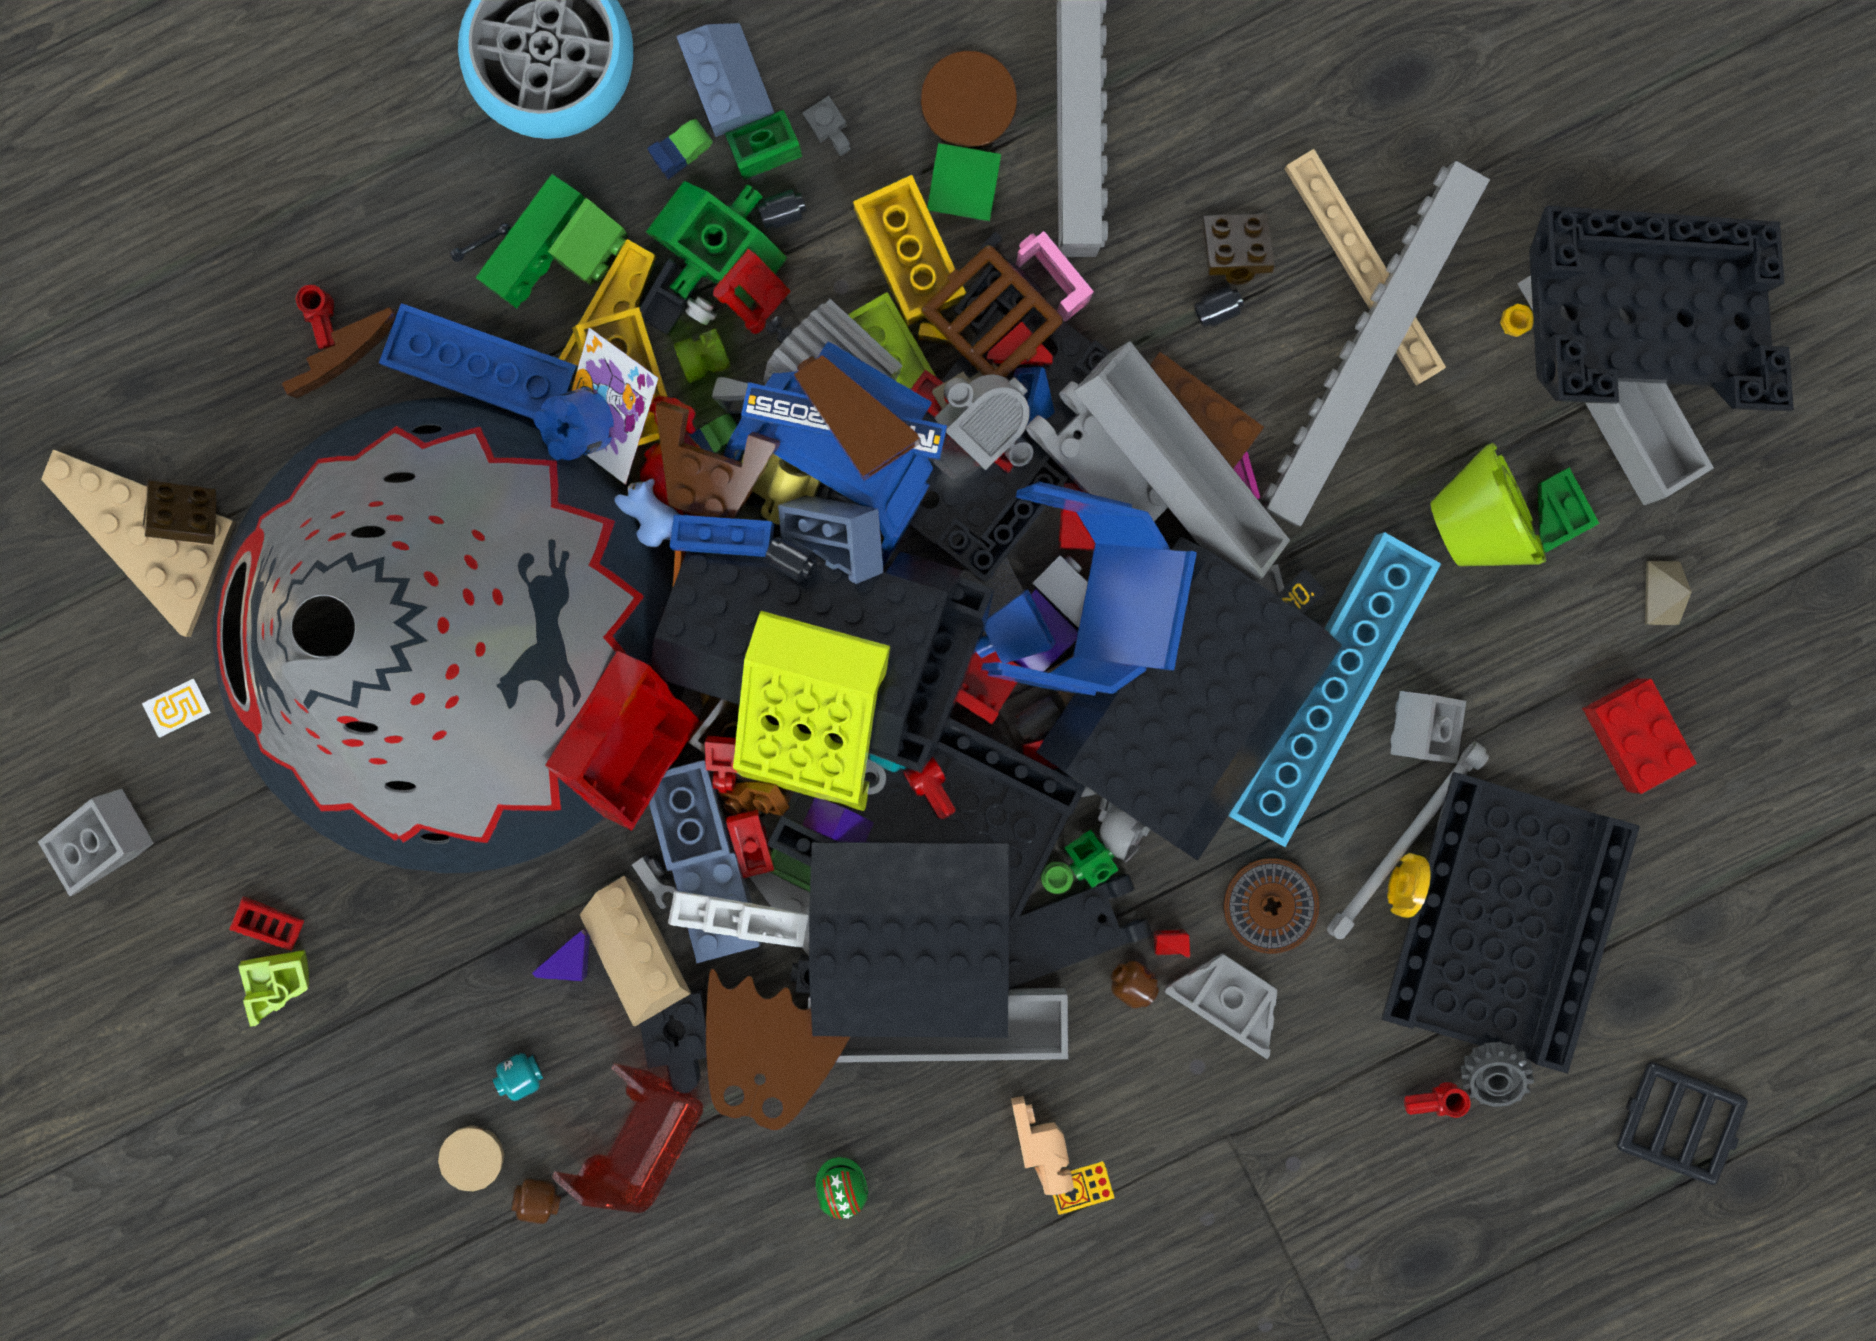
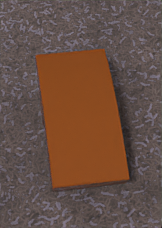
[717,782,790,816]

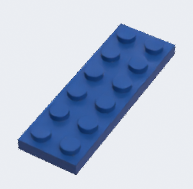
[379,303,578,420]

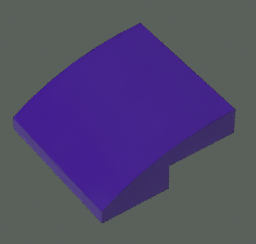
[1015,590,1078,672]

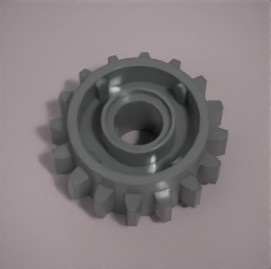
[1460,1042,1534,1107]

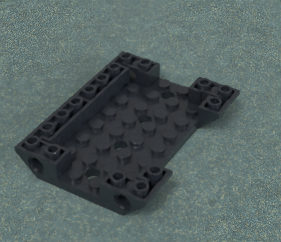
[1529,206,1794,412]
[909,263,1112,583]

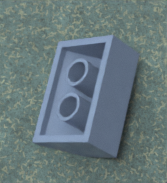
[676,23,774,137]

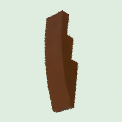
[282,307,398,399]

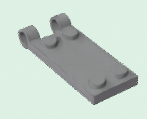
[1025,381,1168,521]

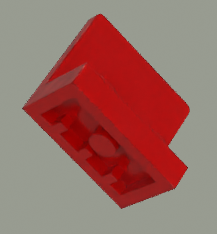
[956,651,1021,724]

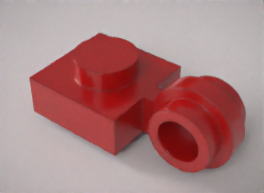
[705,736,738,793]

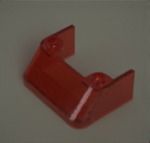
[552,1063,703,1213]

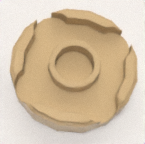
[438,1125,504,1192]

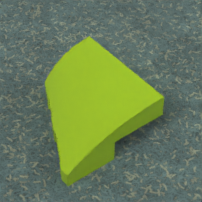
[238,950,309,1027]

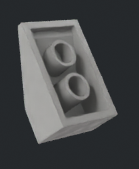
[38,789,154,896]

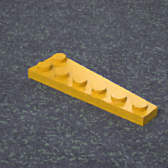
[559,239,657,366]

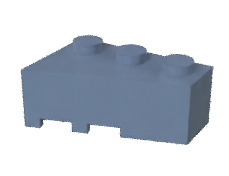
[778,495,883,584]

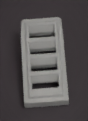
[712,377,748,414]

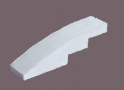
[668,891,808,947]

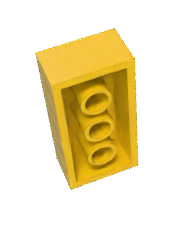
[853,175,966,326]
[572,307,667,446]

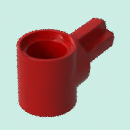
[296,285,335,349]
[903,756,956,820]
[1404,1082,1471,1118]

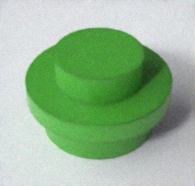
[1041,862,1073,894]

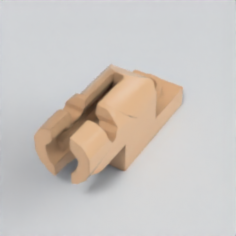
[1011,1096,1074,1195]

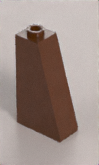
[794,355,921,481]

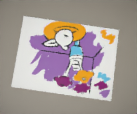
[572,328,659,485]

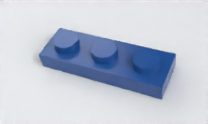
[670,515,774,557]

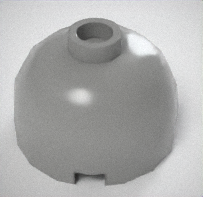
[1098,805,1150,862]

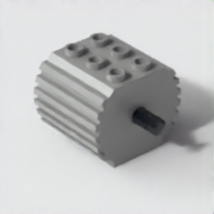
[763,299,903,386]

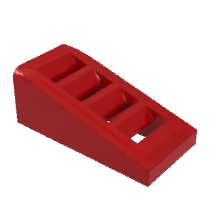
[229,896,304,951]

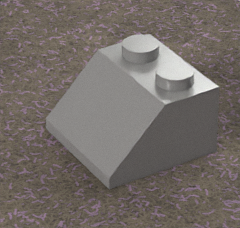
[1391,691,1466,764]

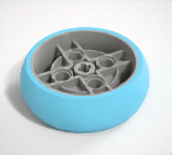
[458,0,633,139]

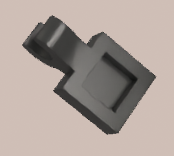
[802,96,851,157]

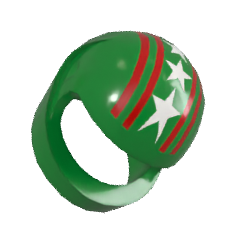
[816,1157,869,1219]

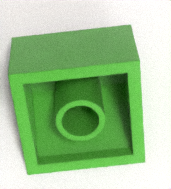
[548,198,628,286]

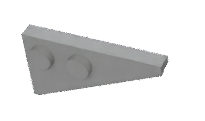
[750,872,810,956]

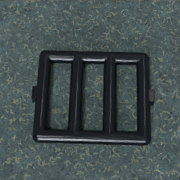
[1617,1062,1748,1185]

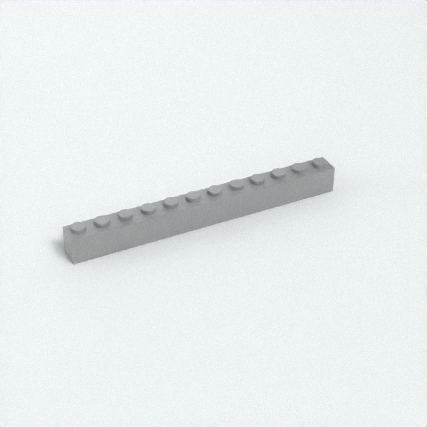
[1262,161,1490,527]

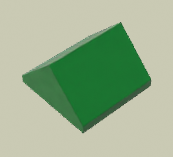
[725,110,802,180]

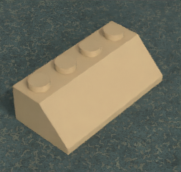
[580,876,691,1026]

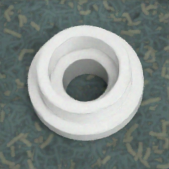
[685,296,717,325]

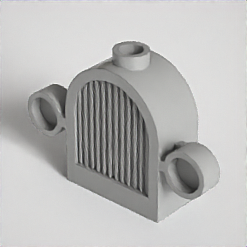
[935,375,1033,470]

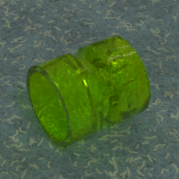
[674,328,731,383]

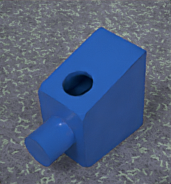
[976,589,1056,663]

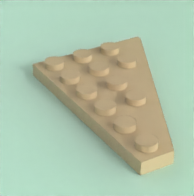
[41,450,236,637]

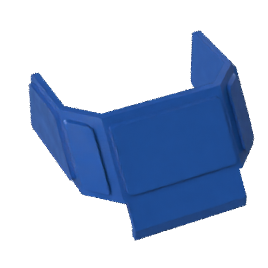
[724,341,933,568]
[981,482,1197,696]

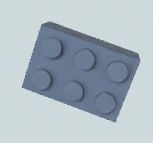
[649,759,734,871]
[672,850,762,963]

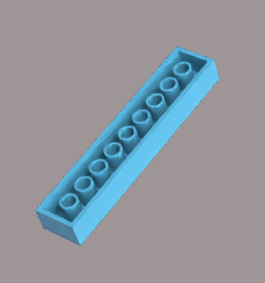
[1228,532,1441,847]

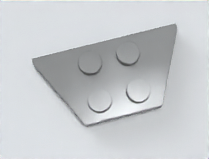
[1163,953,1277,1059]

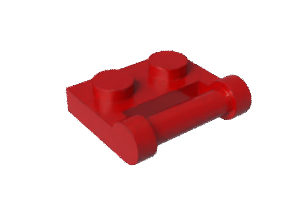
[713,249,791,334]

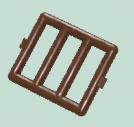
[921,245,1063,378]

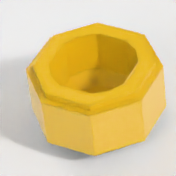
[1500,303,1533,337]

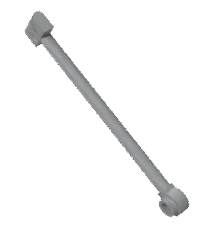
[1327,741,1489,939]

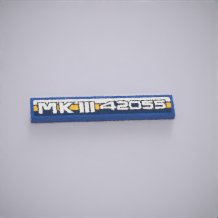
[741,382,947,460]

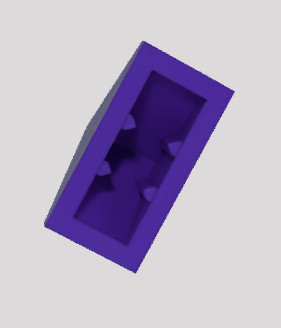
[802,797,874,842]
[532,927,590,981]

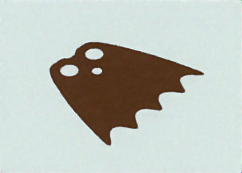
[706,969,850,1130]

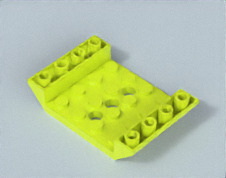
[733,611,890,811]

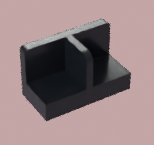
[640,259,701,336]

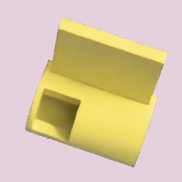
[741,454,821,525]

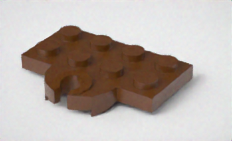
[1150,352,1264,469]

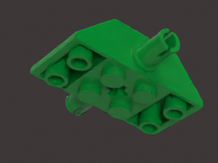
[646,181,787,308]

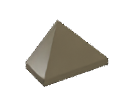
[1645,561,1692,625]

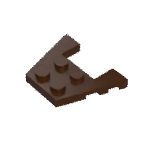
[656,401,781,519]

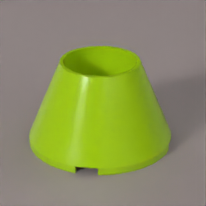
[1430,443,1546,566]

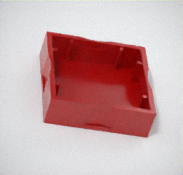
[545,651,699,831]

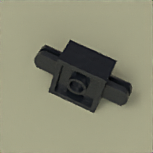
[640,967,707,1093]

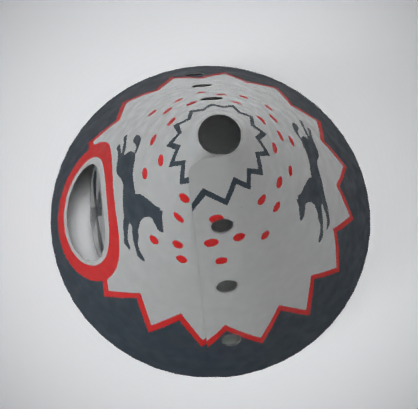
[213,397,684,873]

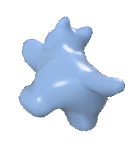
[614,479,680,547]

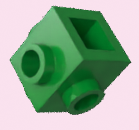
[1065,830,1118,888]

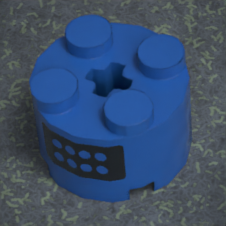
[534,387,614,460]

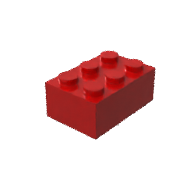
[1582,678,1697,794]

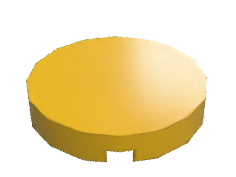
[1387,853,1431,918]

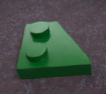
[1538,467,1600,553]

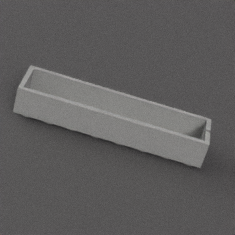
[1056,0,1108,257]
[1517,275,1714,505]
[1074,341,1290,581]
[808,988,1068,1062]

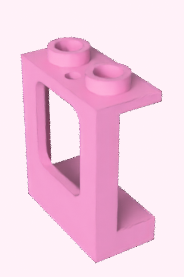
[1016,231,1094,322]

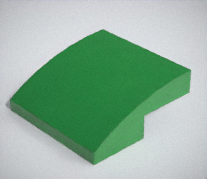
[927,143,1002,221]

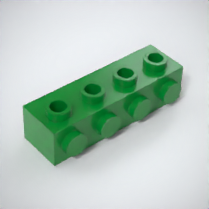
[476,174,585,309]

